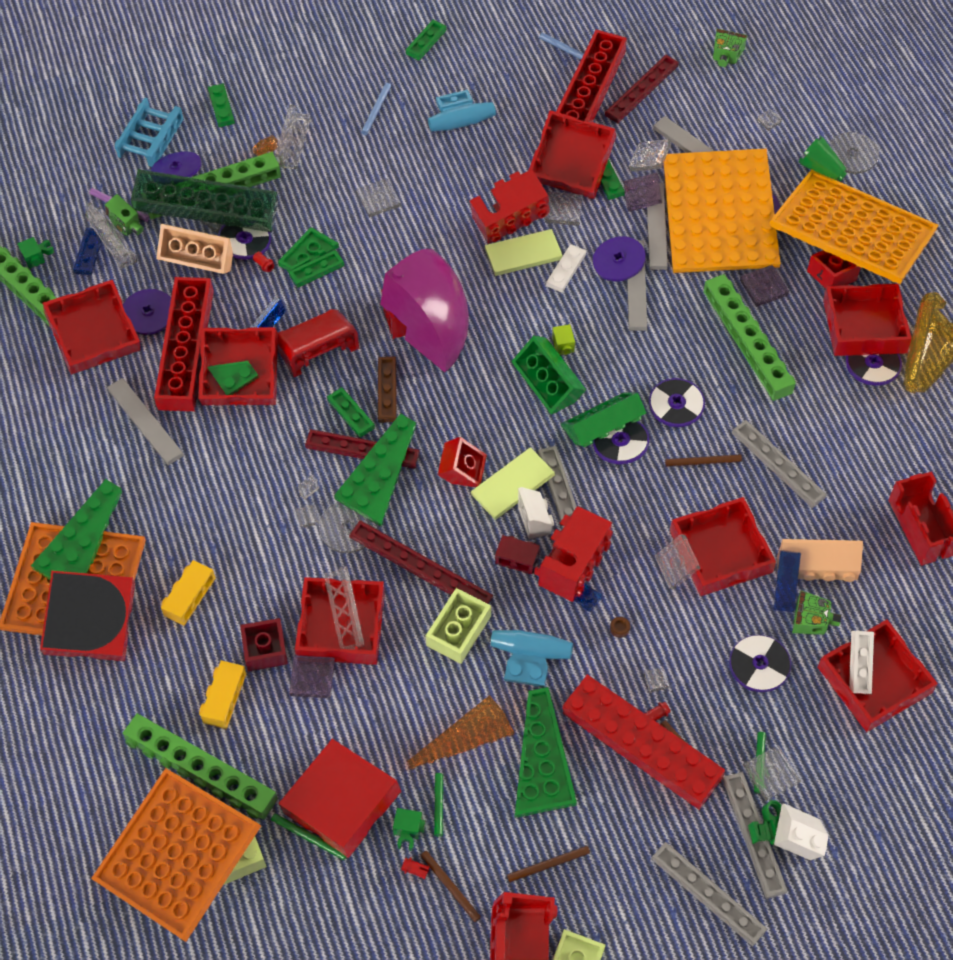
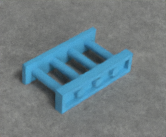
[115,97,183,167]

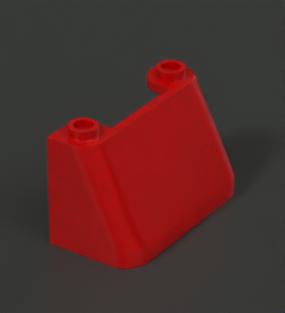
[278,309,360,377]
[490,892,557,960]

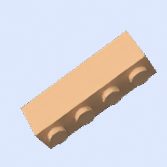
[156,224,233,274]
[777,539,863,582]

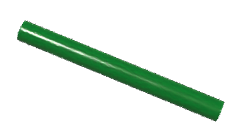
[271,813,347,860]

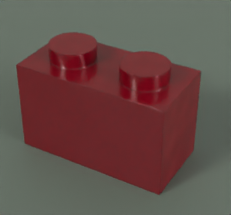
[495,535,540,575]

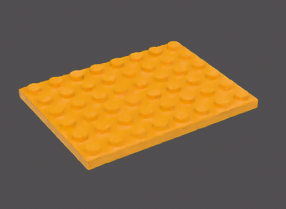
[663,148,781,273]
[769,170,939,284]

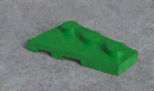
[278,227,339,272]

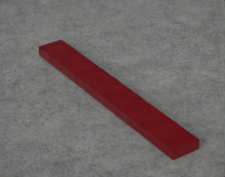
[349,520,493,604]

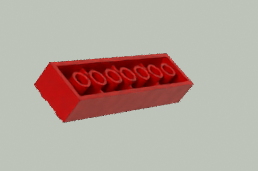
[556,29,627,122]
[154,277,214,412]
[563,674,725,810]

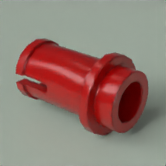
[253,252,274,272]
[644,702,671,721]
[401,857,430,880]

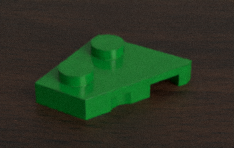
[208,361,259,395]

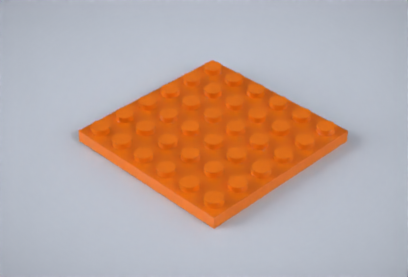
[0,522,146,636]
[91,768,261,942]

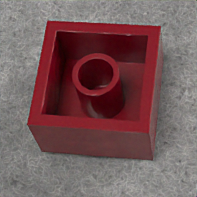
[240,618,288,672]

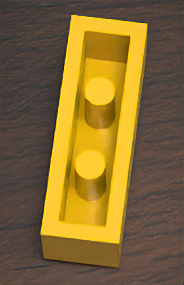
[161,560,216,626]
[199,660,247,729]

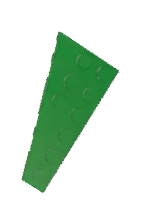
[334,413,416,527]
[31,479,122,580]
[514,687,577,818]

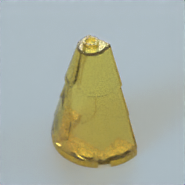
[903,292,953,393]

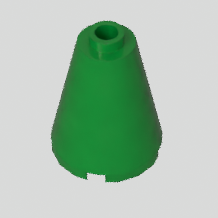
[798,136,847,182]

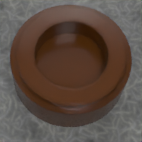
[610,617,630,638]

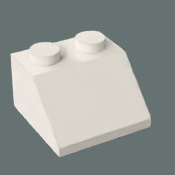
[518,487,554,540]
[774,804,828,860]

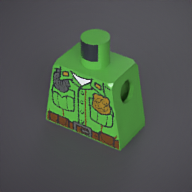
[713,28,747,67]
[104,194,144,236]
[792,591,841,635]

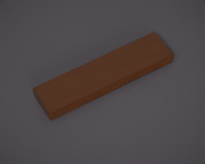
[378,356,397,422]

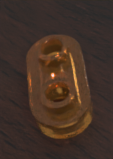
[252,135,278,156]

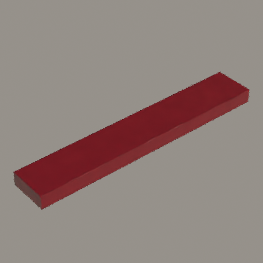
[605,54,679,123]
[305,429,420,469]

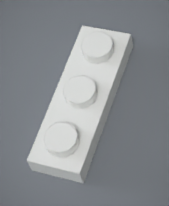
[546,244,586,293]
[849,631,874,694]

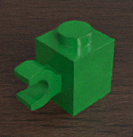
[17,237,54,269]
[393,808,426,851]

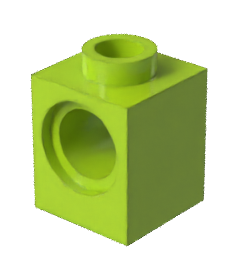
[552,324,575,355]

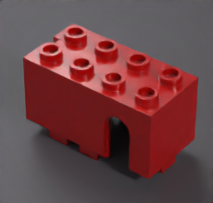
[469,170,550,244]
[888,471,953,566]
[534,506,613,602]

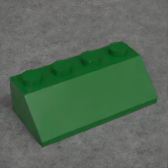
[511,335,586,414]
[561,392,646,447]

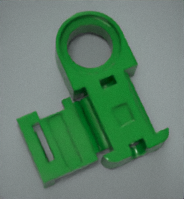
[748,800,782,845]

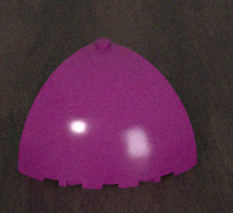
[380,249,469,372]

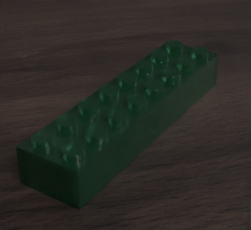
[131,169,278,232]

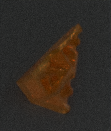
[407,695,515,769]

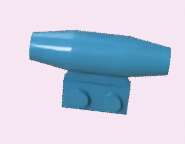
[428,89,496,132]
[491,630,573,688]

